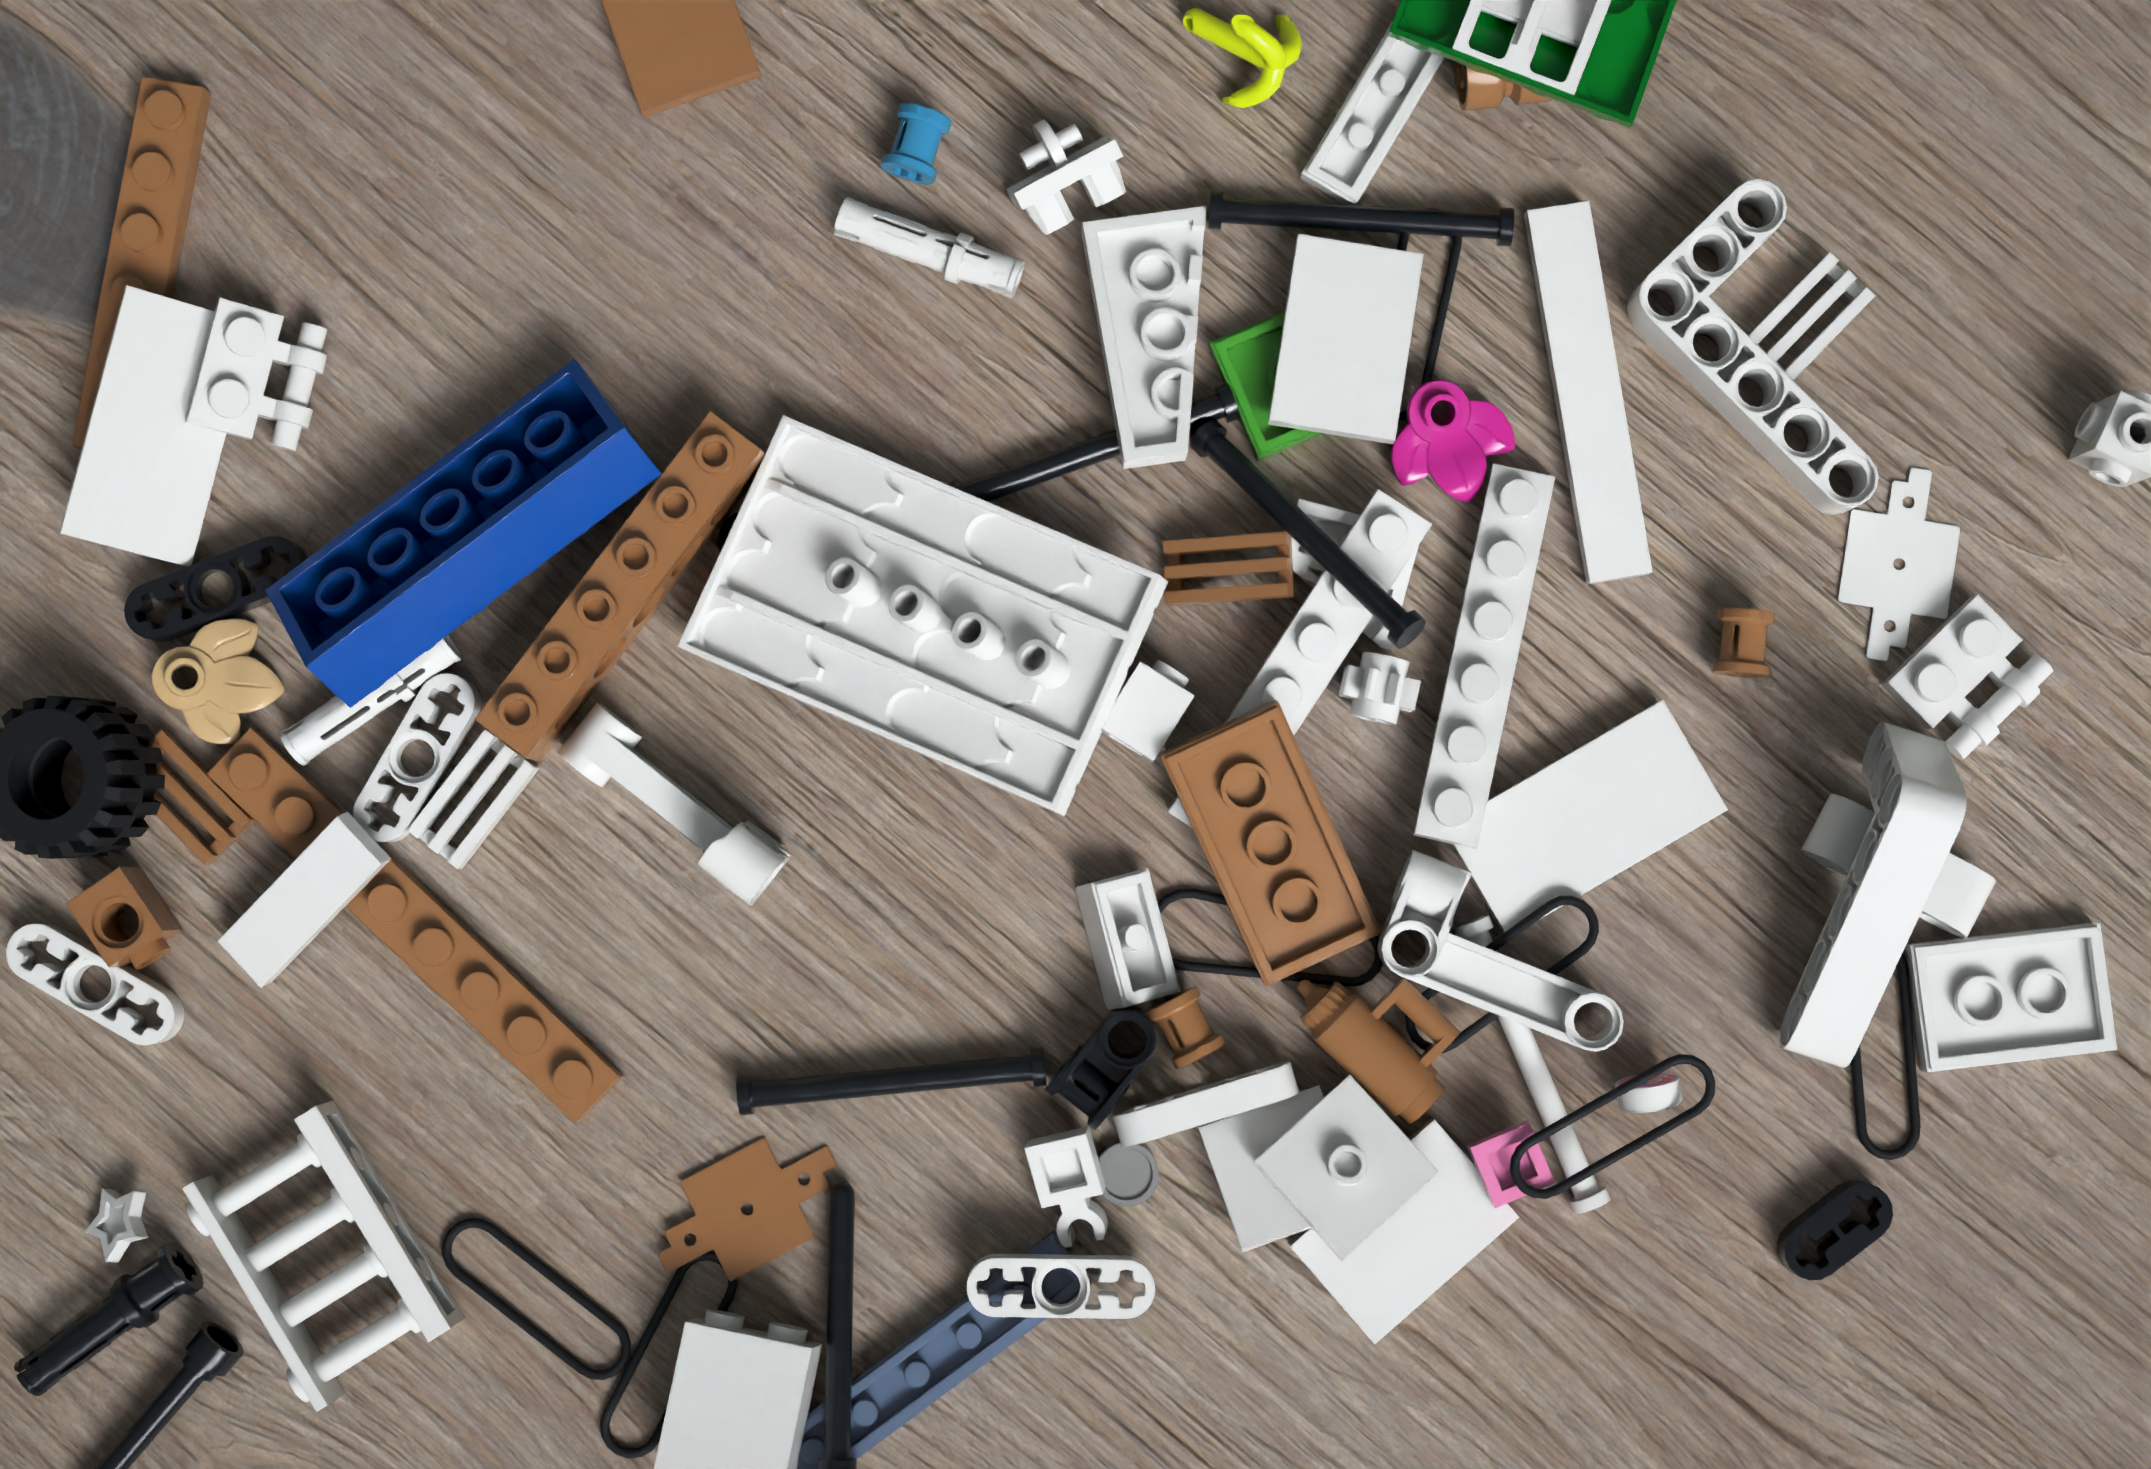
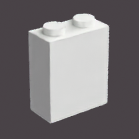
[654,1309,822,1469]

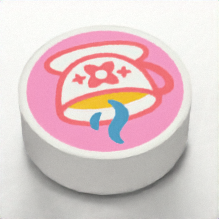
[1615,1072,1683,1113]

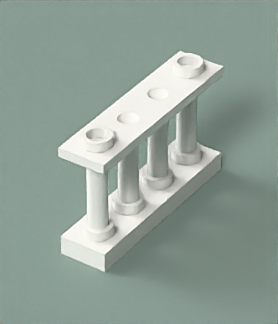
[182,1101,465,1412]

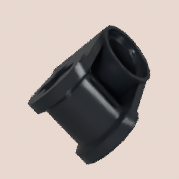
[1044,1006,1156,1130]

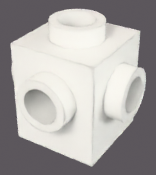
[2068,390,2151,487]

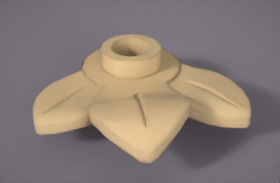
[151,619,284,745]

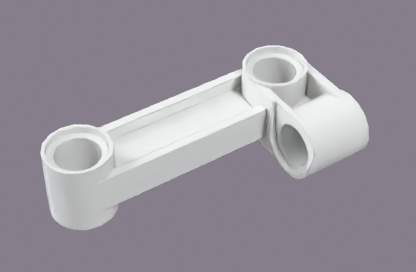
[557,702,792,906]
[1377,850,1624,1052]

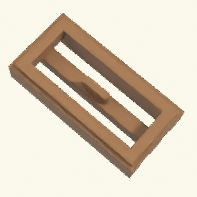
[1163,531,1294,606]
[150,729,255,865]

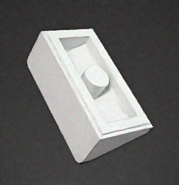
[1075,868,1181,1010]

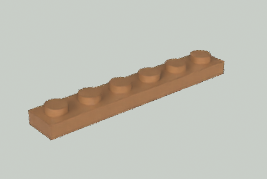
[71,77,211,450]

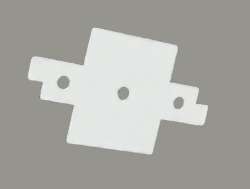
[1838,468,1960,661]

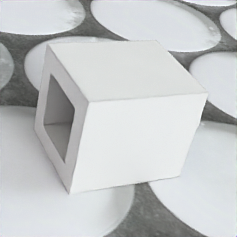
[1101,660,1195,763]

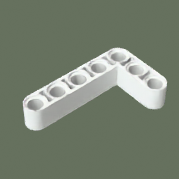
[1627,179,1879,515]
[1779,721,1967,1068]

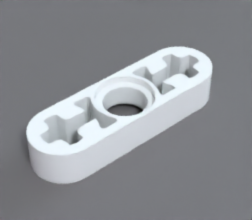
[353,674,482,842]
[6,923,184,1045]
[1112,1061,1300,1147]
[967,1254,1155,1319]

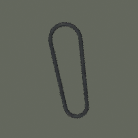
[1157,889,1383,986]

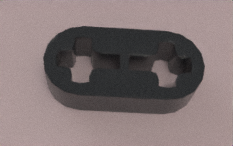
[1777,1180,1893,1280]

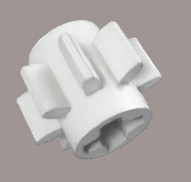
[1339,652,1421,725]

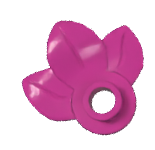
[1391,380,1515,502]

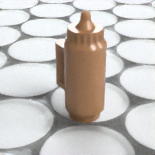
[1298,978,1460,1124]

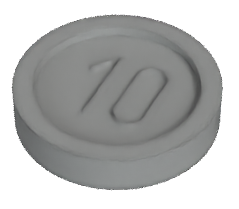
[1098,1142,1159,1207]

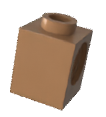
[66,867,183,970]

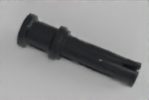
[14,1242,204,1396]

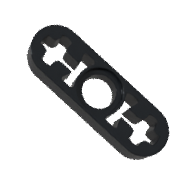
[124,536,308,642]

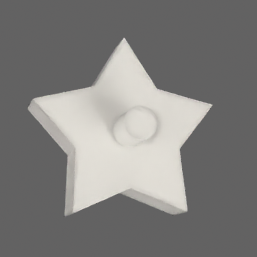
[85,1188,149,1263]

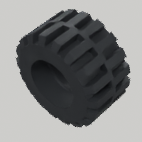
[0,696,165,859]

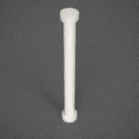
[1453,915,1611,1214]

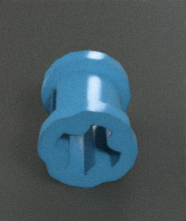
[880,103,951,185]

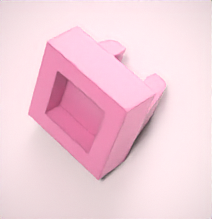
[1466,1120,1555,1208]

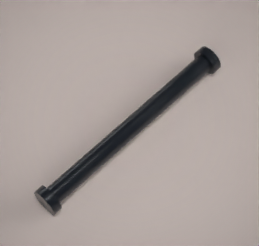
[1208,191,1514,246]
[946,383,1240,502]
[1190,419,1426,649]
[736,1047,1047,1115]

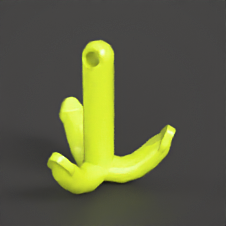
[1183,8,1302,108]

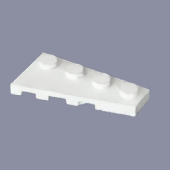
[1081,206,1207,469]

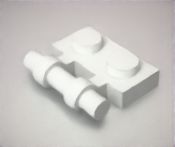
[186,298,327,451]
[1881,595,2053,761]

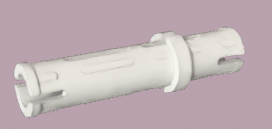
[834,197,1025,299]
[280,634,462,766]

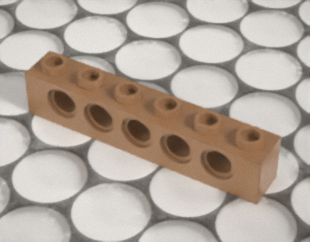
[474,411,765,762]

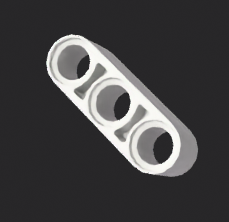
[1800,794,1996,938]

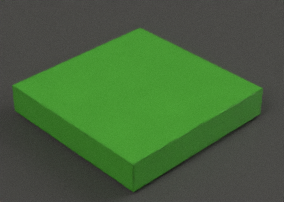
[1209,311,1325,462]

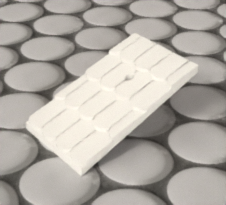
[677,415,1168,816]

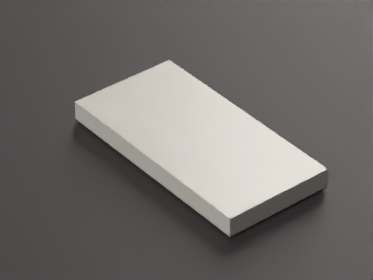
[59,285,226,567]
[1451,700,1728,933]

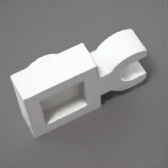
[1024,1126,1108,1248]

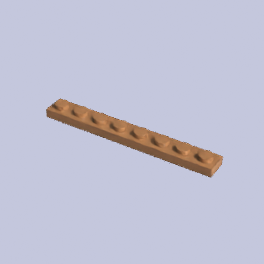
[207,728,624,1124]

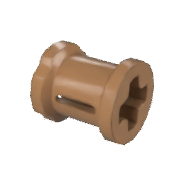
[1711,608,1775,678]
[1146,986,1226,1069]

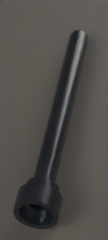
[817,1182,857,1469]
[95,1321,244,1469]

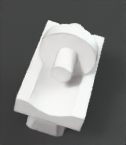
[1005,119,1126,235]

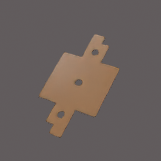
[658,1138,836,1281]

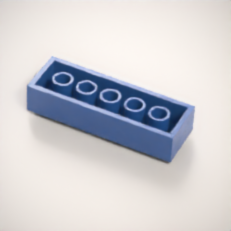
[265,358,662,708]

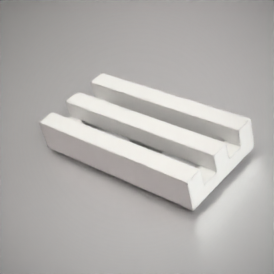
[1748,252,1876,380]
[407,729,540,869]

